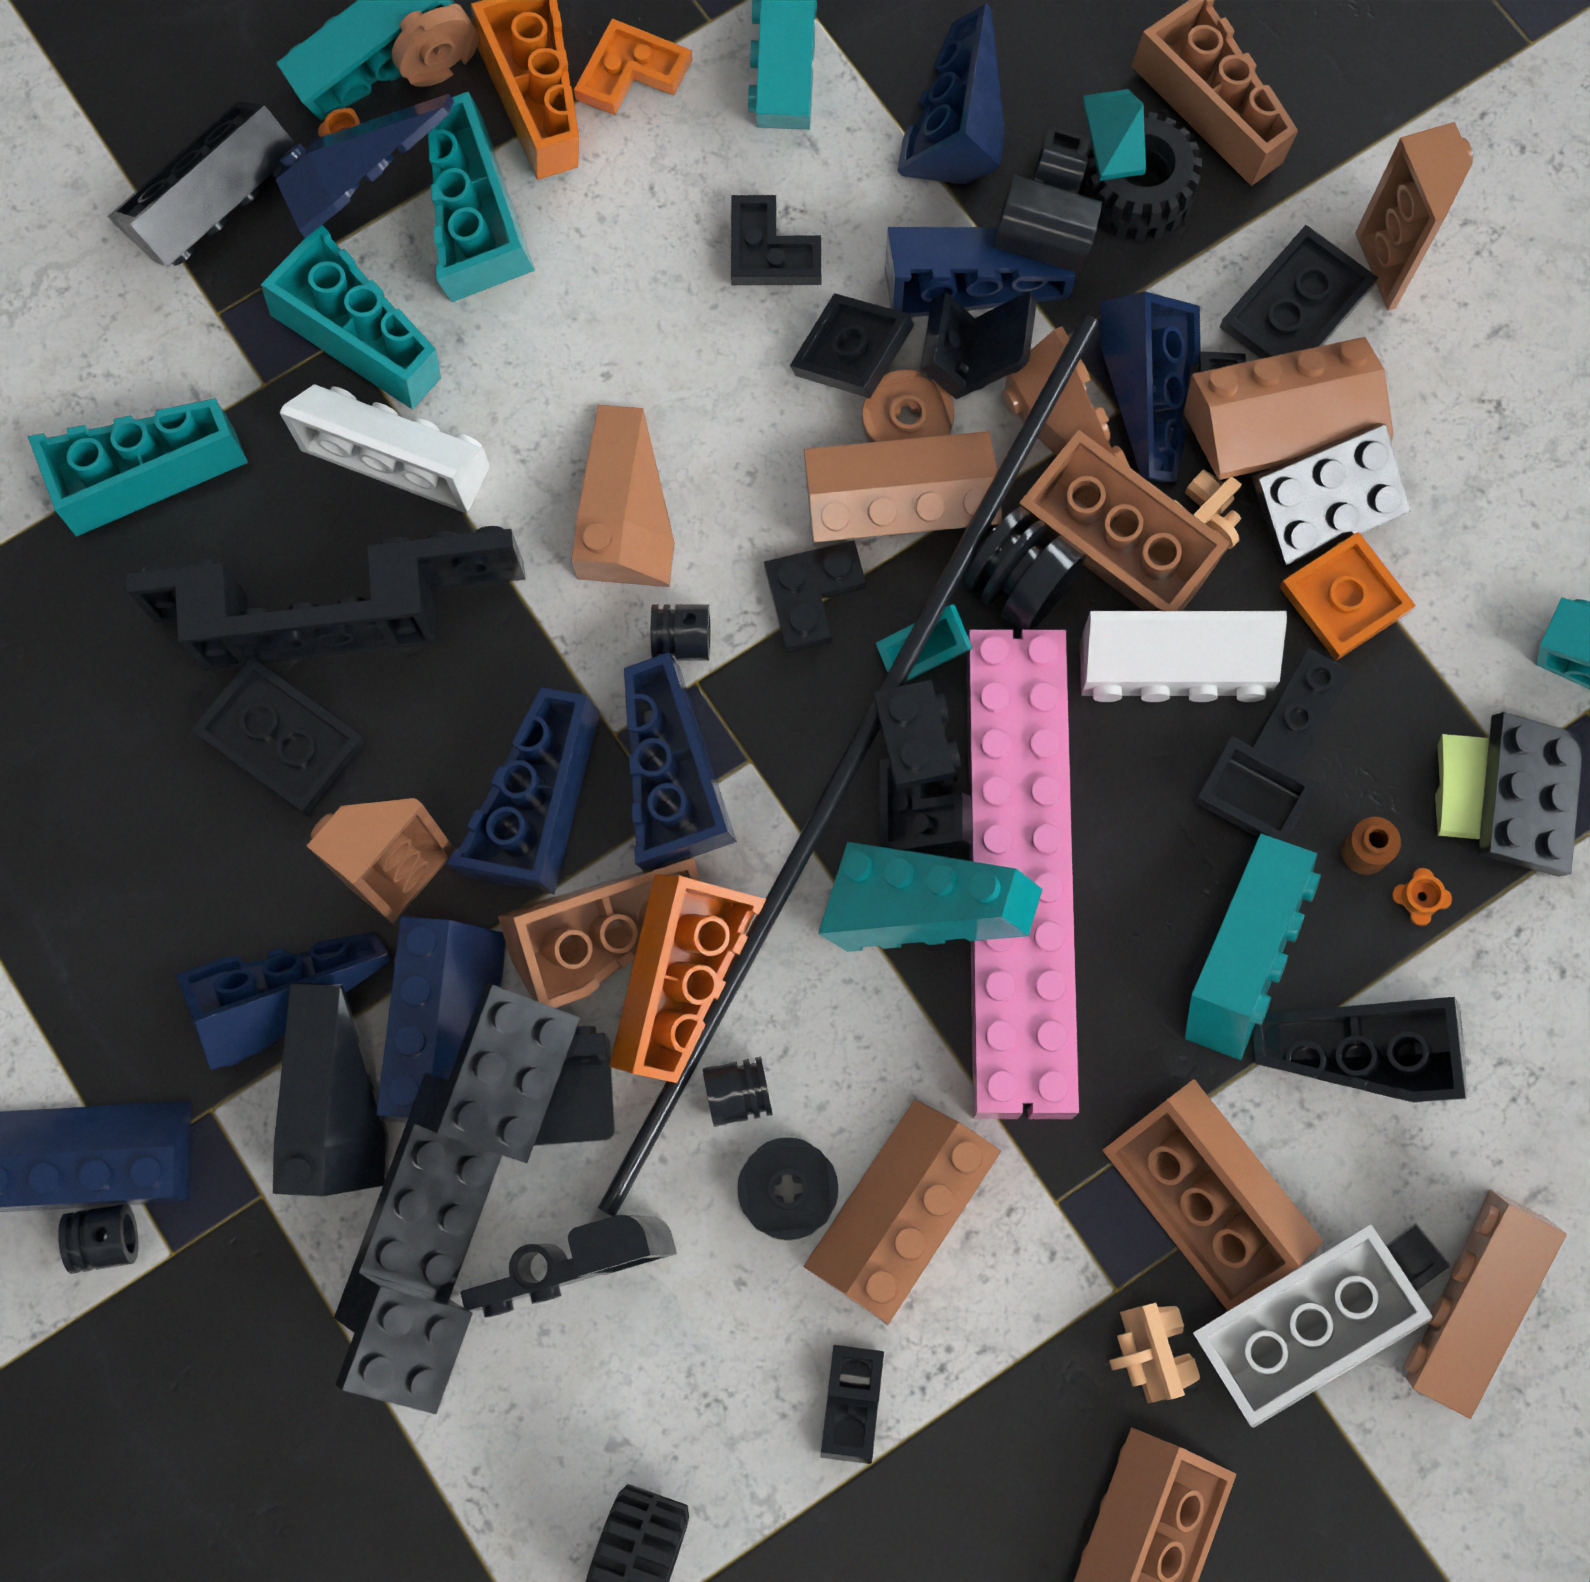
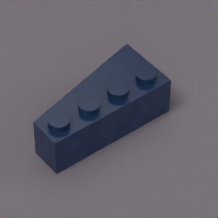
[885,227,1076,318]
[624,652,737,871]
[447,687,600,895]

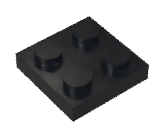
[790,293,914,398]

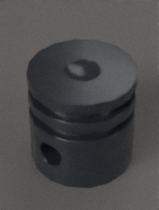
[650,604,711,661]
[702,1056,773,1127]
[58,1203,139,1274]

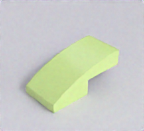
[1435,734,1489,839]

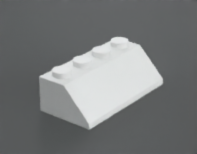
[280,384,490,514]
[1079,611,1287,702]
[1193,1224,1433,1428]

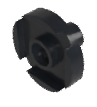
[738,1138,838,1241]

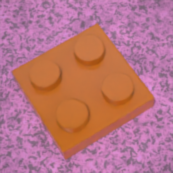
[1279,531,1416,661]

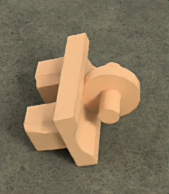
[1174,469,1242,549]
[1109,1303,1200,1403]

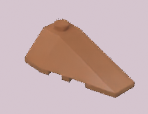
[571,405,675,587]

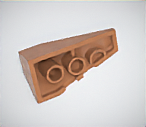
[1002,326,1130,467]
[498,857,700,1008]

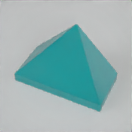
[1082,89,1146,181]
[876,604,973,682]

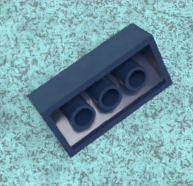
[377,917,506,1123]
[0,1101,191,1212]

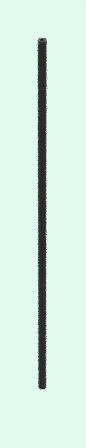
[598,315,1099,1216]

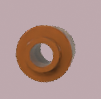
[1341,817,1401,875]

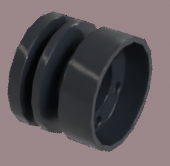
[961,507,1086,631]

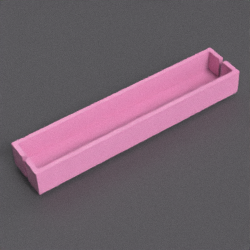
[966,630,1079,1119]

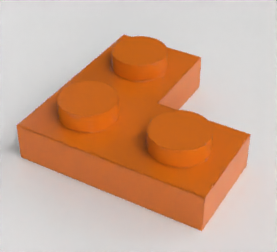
[574,18,693,115]

